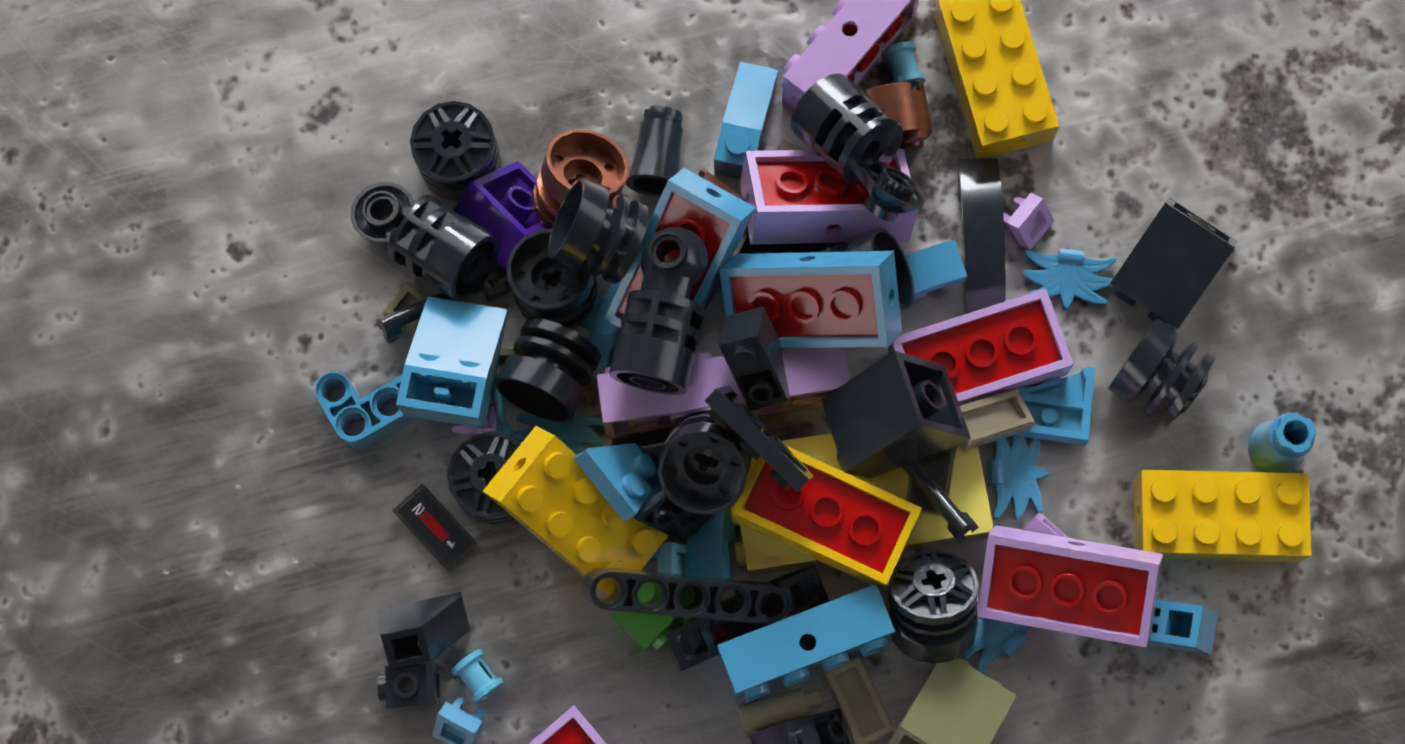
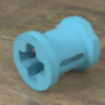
[881,41,926,89]
[450,649,505,704]

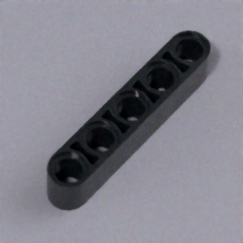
[582,567,792,625]

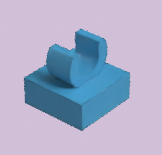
[432,697,484,744]

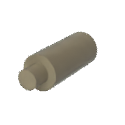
[737,687,823,735]

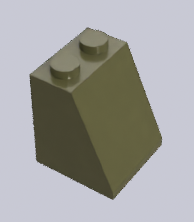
[887,657,1017,744]

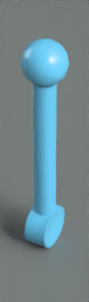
[492,361,512,435]

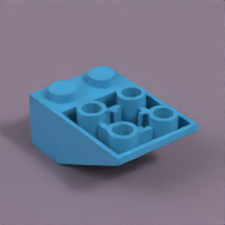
[396,296,508,429]

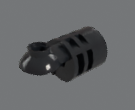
[791,73,925,222]
[351,182,499,301]
[609,227,708,395]

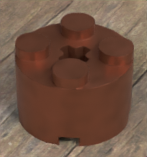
[865,82,933,151]

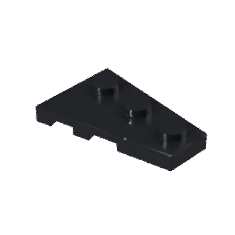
[704,385,814,492]

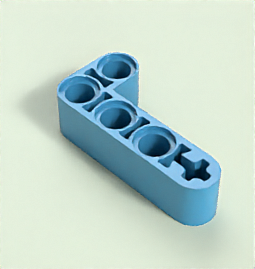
[315,371,417,449]

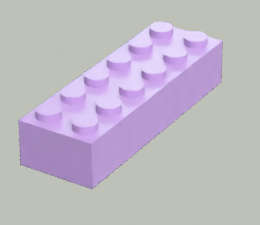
[596,347,850,439]

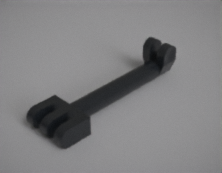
[376,261,512,343]
[901,461,979,544]

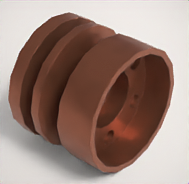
[531,129,629,229]

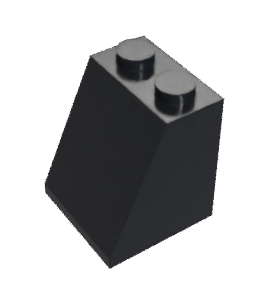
[1110,198,1237,329]
[821,351,971,479]

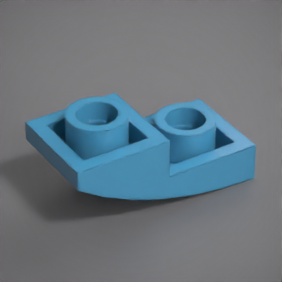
[905,239,967,300]
[687,506,736,579]

